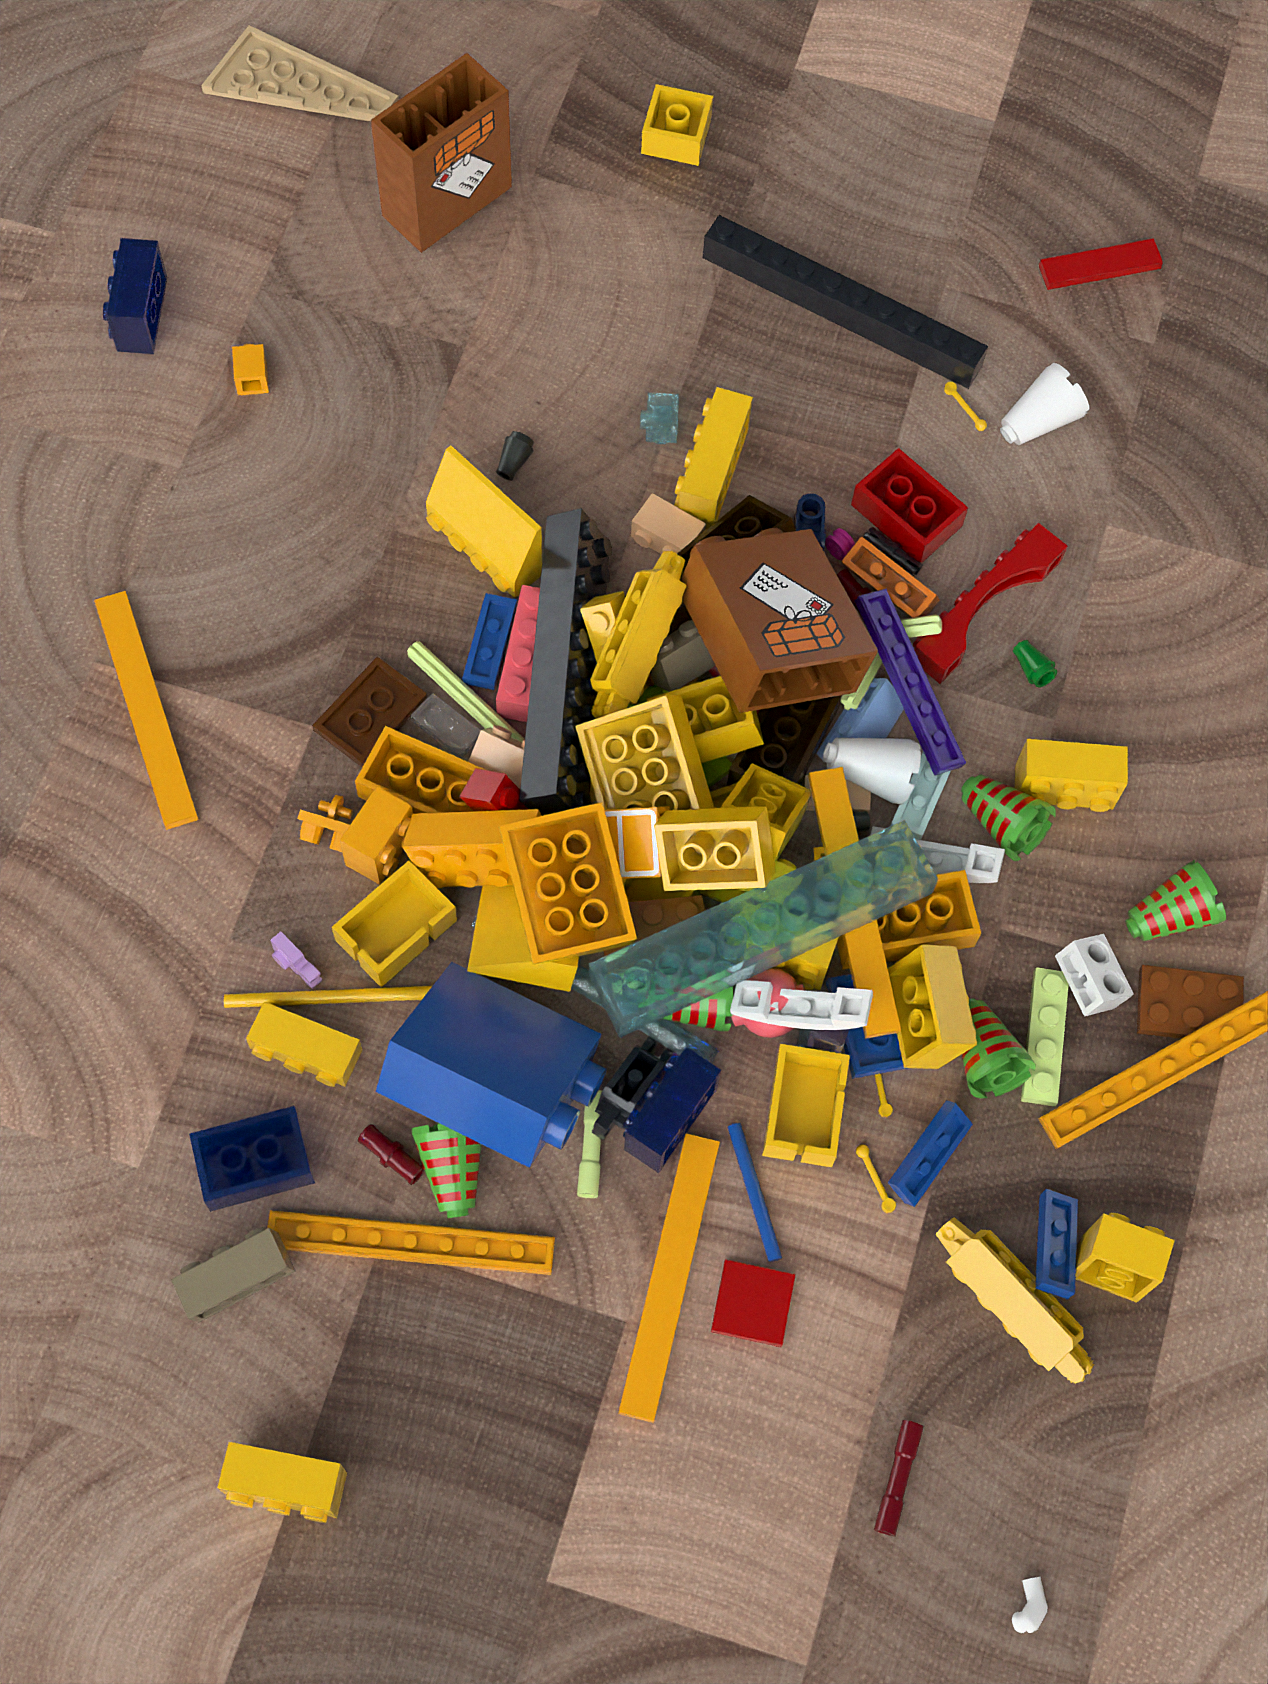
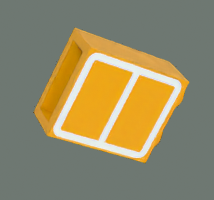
[604,806,670,879]

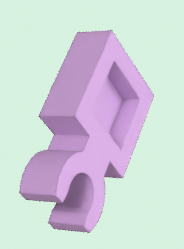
[271,931,322,989]

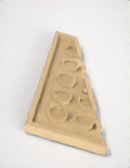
[201,25,399,122]

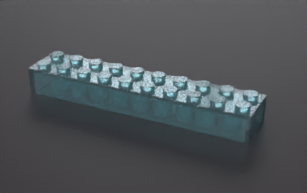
[589,820,938,1038]

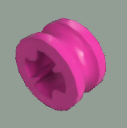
[825,528,855,561]

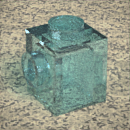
[640,393,679,444]

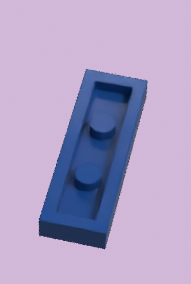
[462,593,517,690]
[888,1100,973,1207]
[1036,1189,1078,1299]

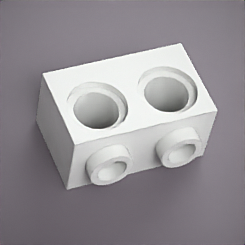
[1055,934,1134,1017]

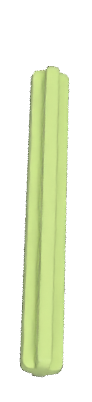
[407,641,524,742]

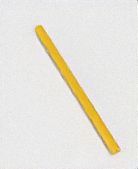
[224,986,432,1008]

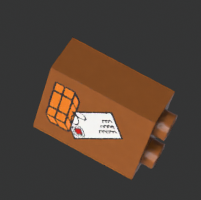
[371,53,512,253]
[680,528,878,713]

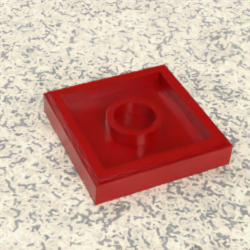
[711,1259,796,1347]

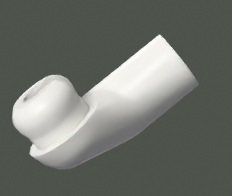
[1012,1577,1048,1633]

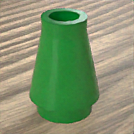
[1013,640,1057,688]

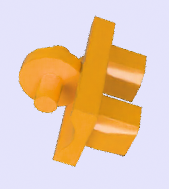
[297,795,353,852]

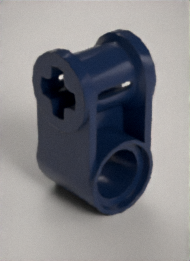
[794,493,826,551]

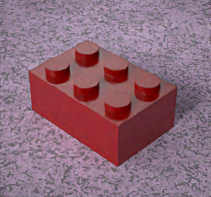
[851,448,968,563]

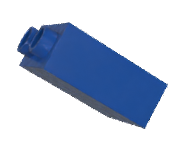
[376,962,607,1168]

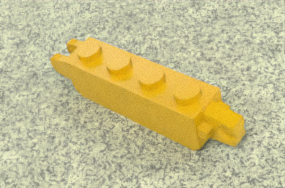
[590,551,687,719]
[936,1217,1094,1384]

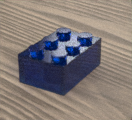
[103,238,168,354]
[623,1047,721,1173]
[189,1105,315,1212]

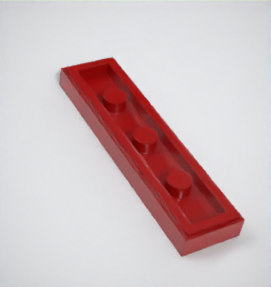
[1039,238,1163,290]

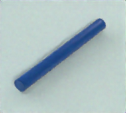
[727,1123,782,1262]

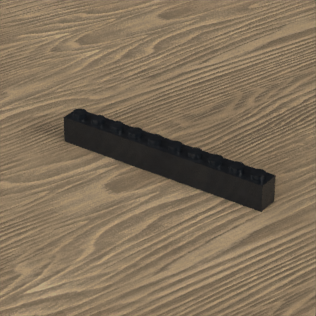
[702,215,988,389]

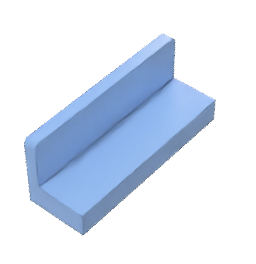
[817,678,904,760]

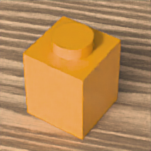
[232,344,269,396]

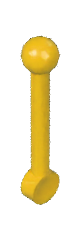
[944,382,987,431]
[875,1074,893,1117]
[856,1144,896,1213]

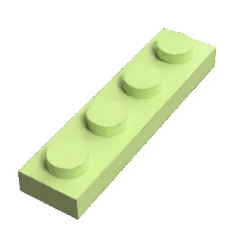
[1021,967,1069,1107]

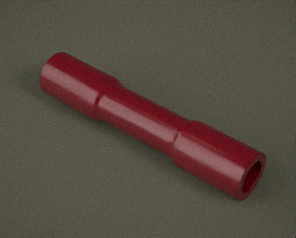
[874,1420,924,1537]

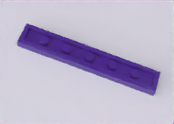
[855,589,966,776]

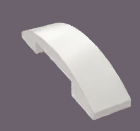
[869,826,1005,883]
[730,979,873,1030]

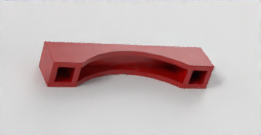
[912,523,1068,684]

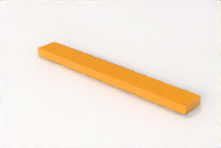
[94,591,199,830]
[808,767,901,1039]
[1038,991,1268,1149]
[618,1133,720,1423]
[267,1210,555,1275]

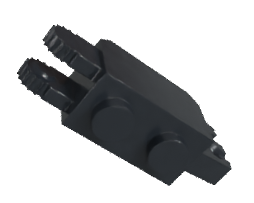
[592,1034,676,1140]

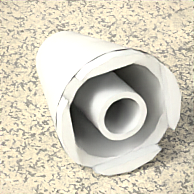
[1000,363,1089,445]
[823,737,921,805]

